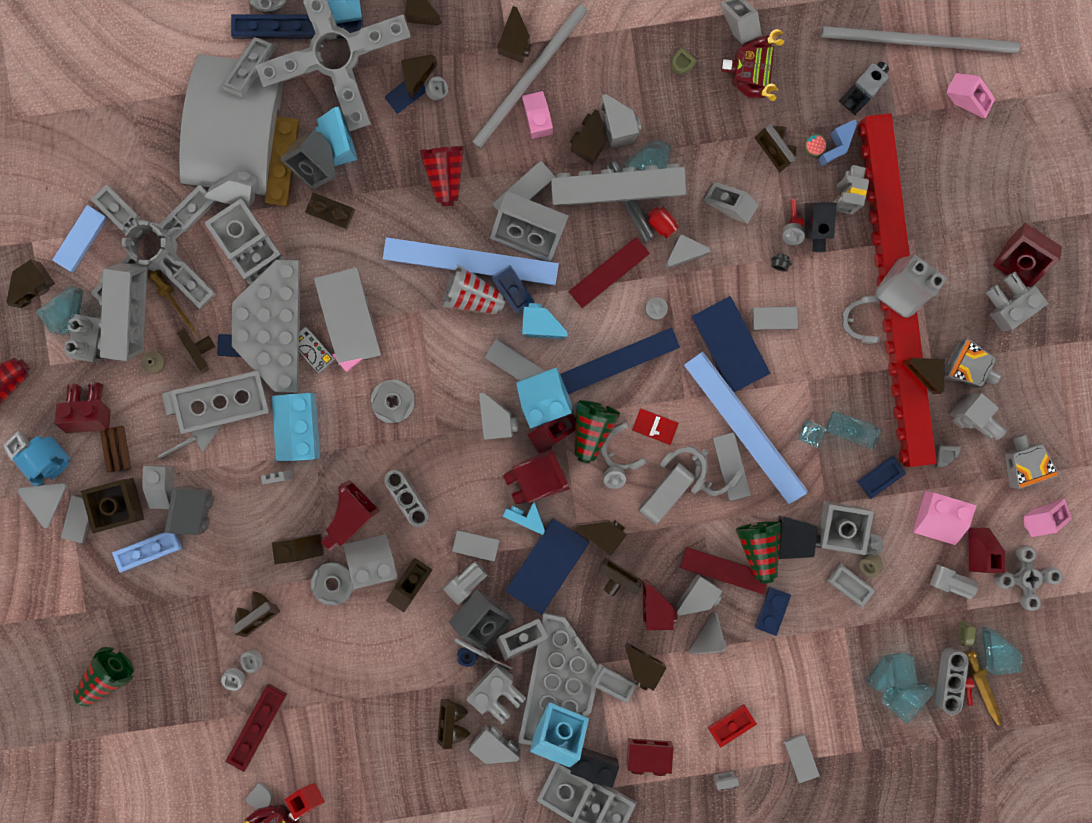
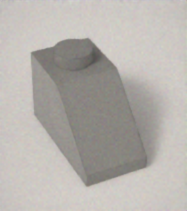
[720,0,762,44]
[205,171,258,208]
[703,182,759,224]
[142,465,174,509]
[675,574,722,616]
[496,619,548,661]

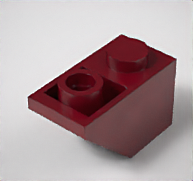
[969,527,1005,573]

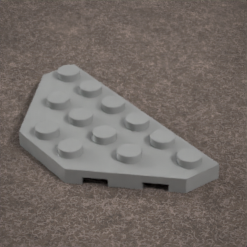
[232,260,301,393]
[518,612,598,745]

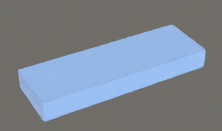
[52,205,108,273]
[112,532,183,573]

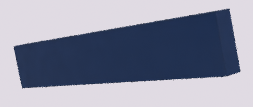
[231,14,363,39]
[560,327,680,394]

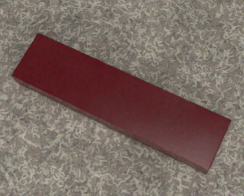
[568,237,650,309]
[680,547,767,595]
[225,683,287,772]

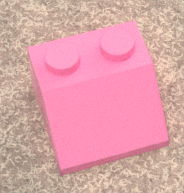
[913,491,976,545]

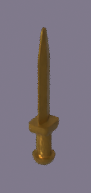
[148,270,198,336]
[965,650,1001,726]

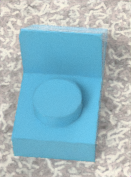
[503,501,545,535]

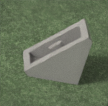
[665,235,710,269]

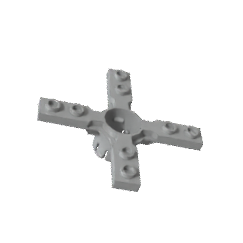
[255,0,411,131]
[91,184,217,309]

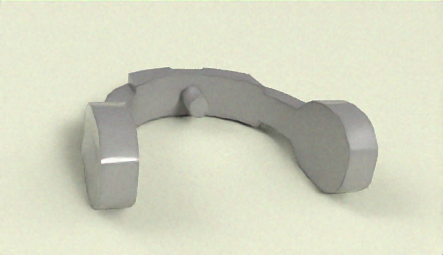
[842,296,880,344]
[601,422,647,470]
[660,446,708,494]
[695,449,743,496]

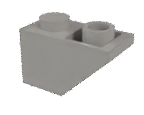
[469,724,520,764]

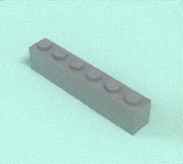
[551,163,687,206]

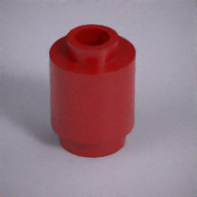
[647,206,679,239]

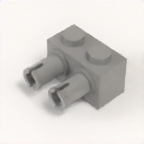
[985,272,1048,332]
[63,314,102,363]
[949,393,1007,440]
[466,663,526,724]

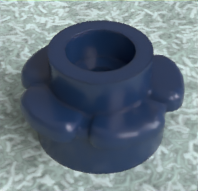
[457,647,478,667]

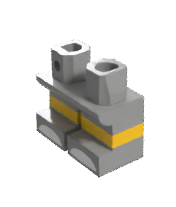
[833,165,869,215]

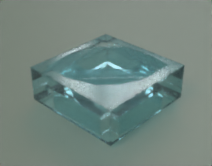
[797,419,826,448]

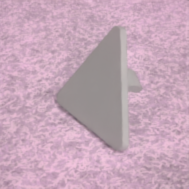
[17,483,67,528]
[689,612,727,655]

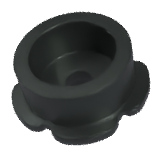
[771,253,792,272]

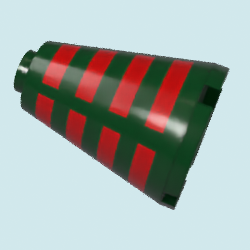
[574,400,620,463]
[736,521,781,584]
[73,647,134,707]

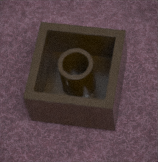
[81,478,145,534]

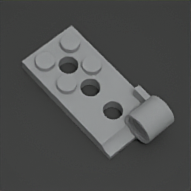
[161,370,270,434]

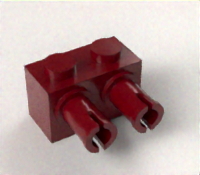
[54,382,111,433]

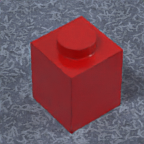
[284,783,325,820]

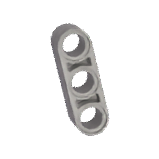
[638,462,696,525]
[384,469,430,527]
[935,647,969,715]

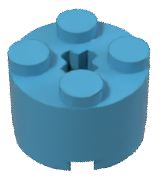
[13,436,71,486]

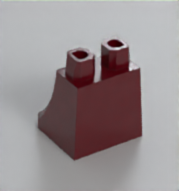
[503,447,570,504]
[321,480,380,551]

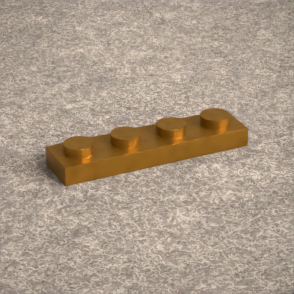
[265,116,300,207]

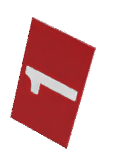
[632,408,679,445]

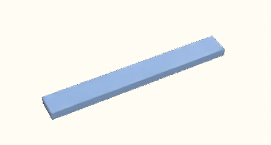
[383,237,559,286]
[684,351,808,504]

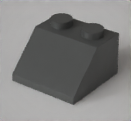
[280,129,336,190]
[165,485,214,535]
[449,589,515,652]

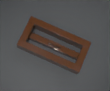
[100,426,131,473]

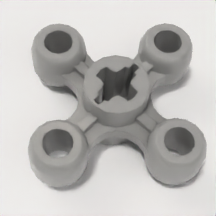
[994,545,1063,611]

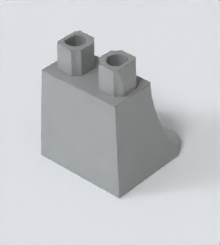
[876,254,948,318]

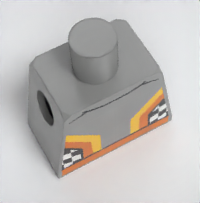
[944,338,1001,387]
[1005,434,1059,489]

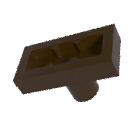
[177,329,215,374]
[599,557,642,596]

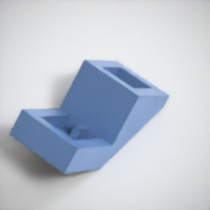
[818,119,857,167]

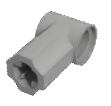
[443,561,488,605]
[929,564,978,599]

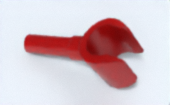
[789,199,804,226]
[965,675,975,706]

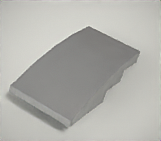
[205,198,286,285]
[314,267,382,366]
[537,762,638,823]

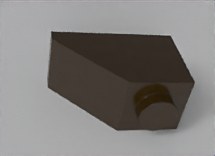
[497,6,532,63]
[575,520,627,556]
[272,534,324,564]
[386,558,433,612]
[625,642,667,691]

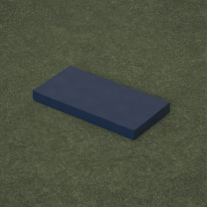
[691,296,771,392]
[505,518,590,615]

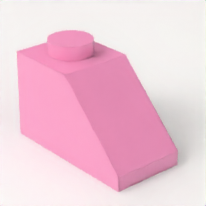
[946,73,995,118]
[522,91,553,139]
[1024,499,1072,537]

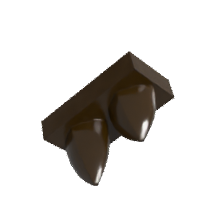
[754,124,797,172]
[305,192,355,230]
[231,591,280,637]
[437,699,470,749]

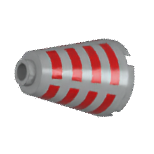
[442,264,505,314]

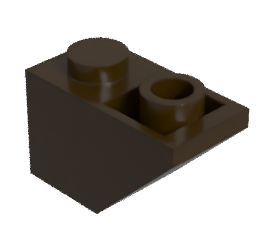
[570,109,605,165]
[6,259,55,308]

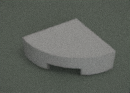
[935,445,961,467]

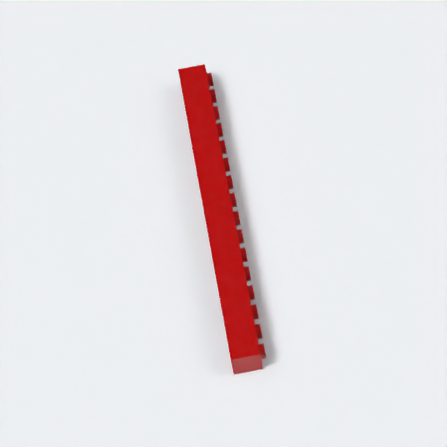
[857,113,937,467]

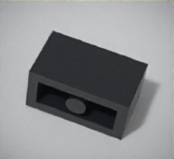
[570,747,619,788]

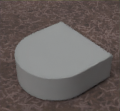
[245,781,273,809]

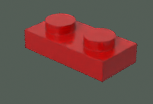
[707,704,757,748]

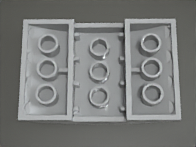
[179,54,284,196]

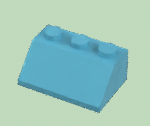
[272,393,320,461]

